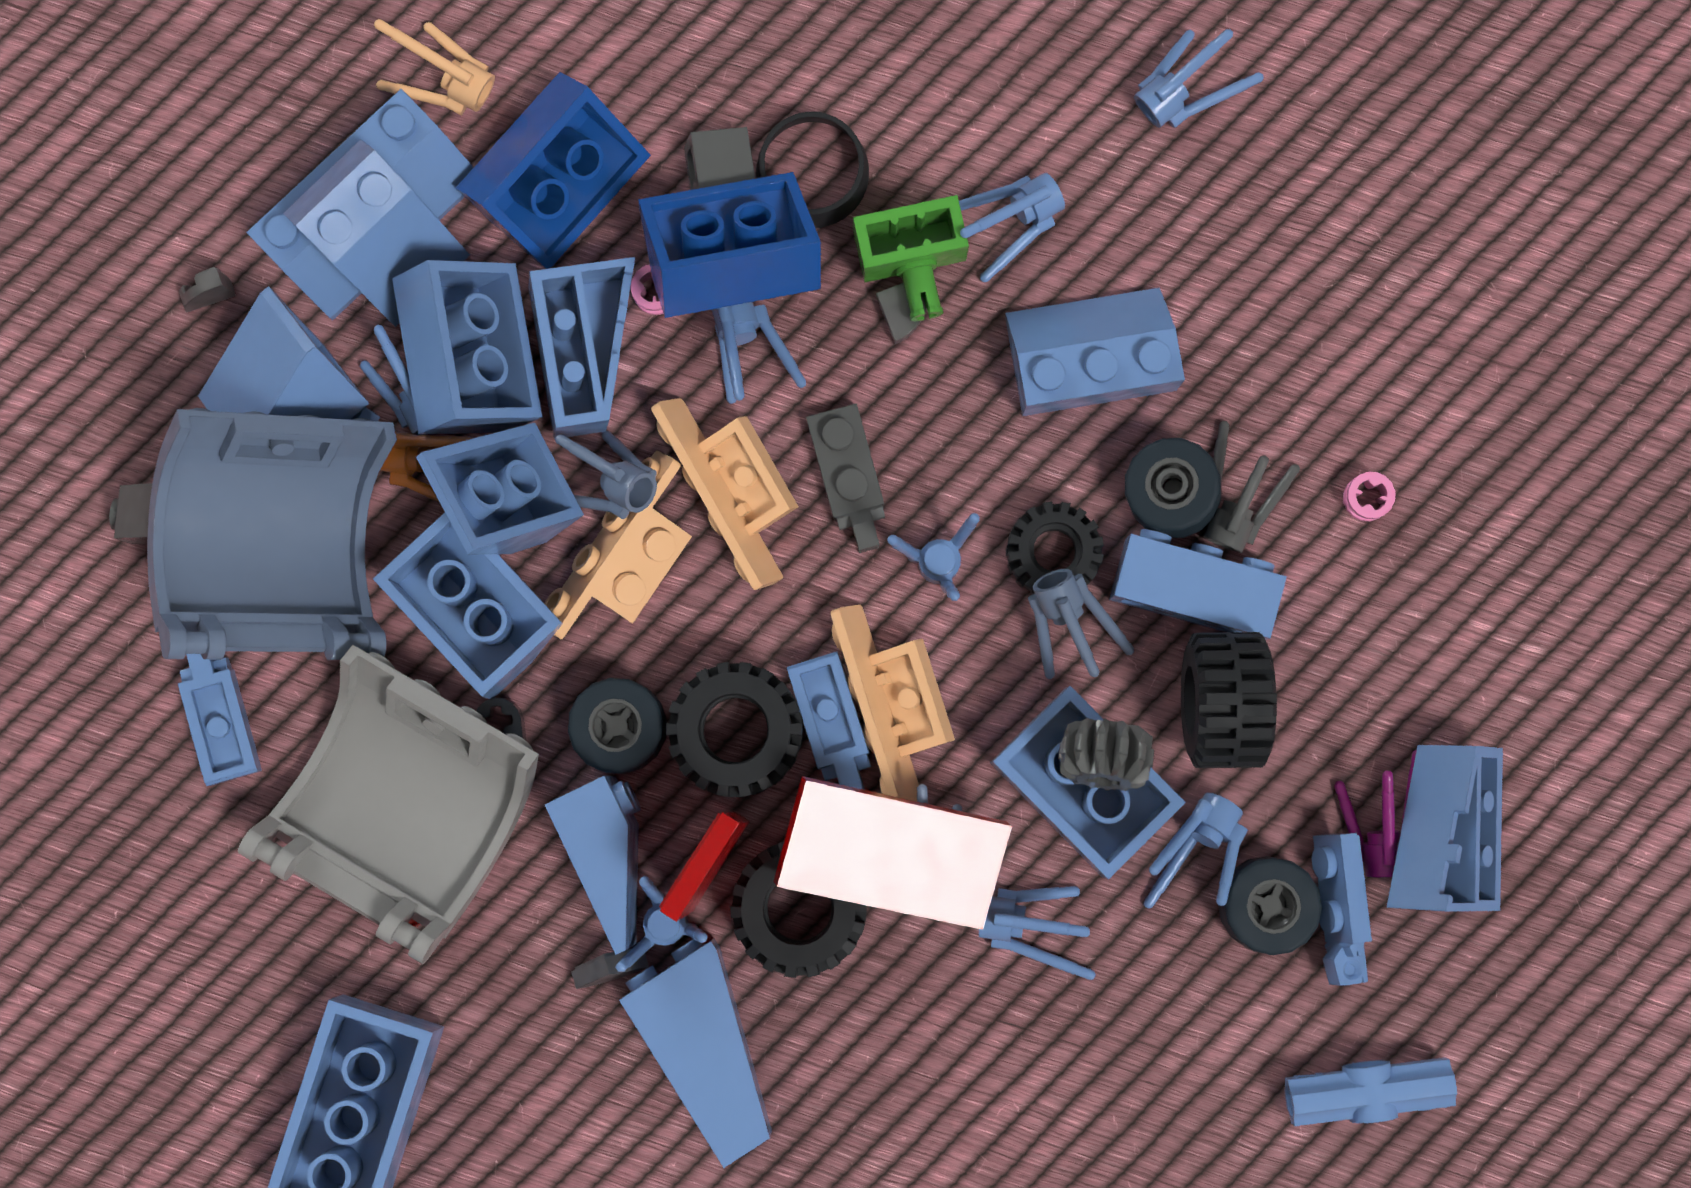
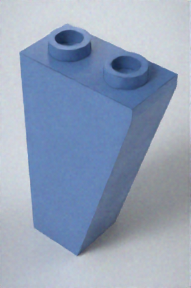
[619,938,772,1168]

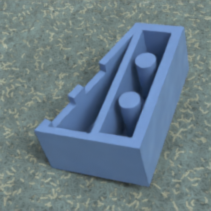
[528,257,635,439]
[1387,745,1503,912]

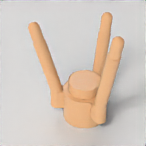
[374,19,495,116]

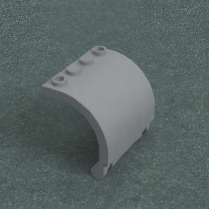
[238,645,539,964]

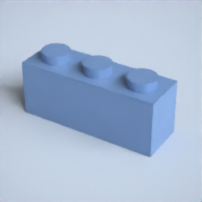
[1109,529,1287,640]

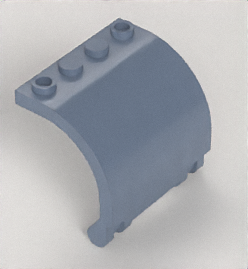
[147,408,397,660]

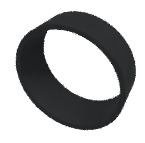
[756,112,869,228]

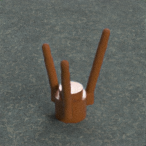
[380,431,472,503]

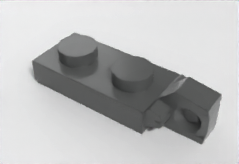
[806,403,885,553]

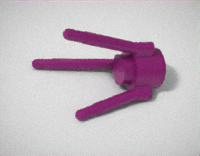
[1334,750,1417,878]

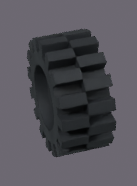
[1006,501,1104,595]

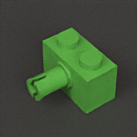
[853,195,969,322]

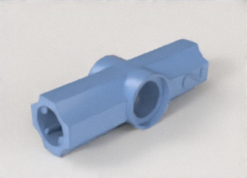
[1284,1057,1457,1126]

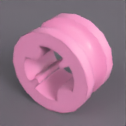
[630,264,664,315]
[1343,472,1395,522]

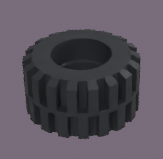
[1181,632,1277,768]
[666,662,803,797]
[730,842,867,978]

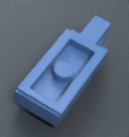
[787,651,871,790]
[178,654,262,786]
[1312,833,1372,985]

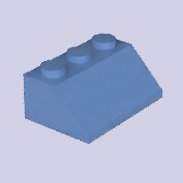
[1005,288,1185,416]
[373,513,563,699]

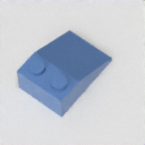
[283,139,470,327]
[416,423,584,555]
[545,775,641,955]

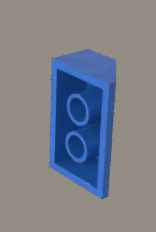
[456,72,651,269]
[638,172,821,318]

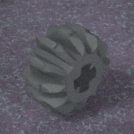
[1059,718,1155,791]

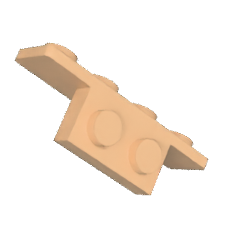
[651,398,798,590]
[544,451,692,639]
[831,605,955,801]

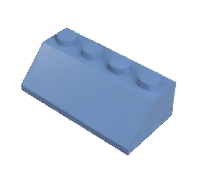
[246,89,474,321]

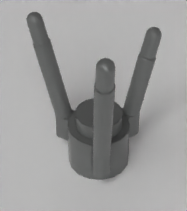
[1203,421,1300,553]

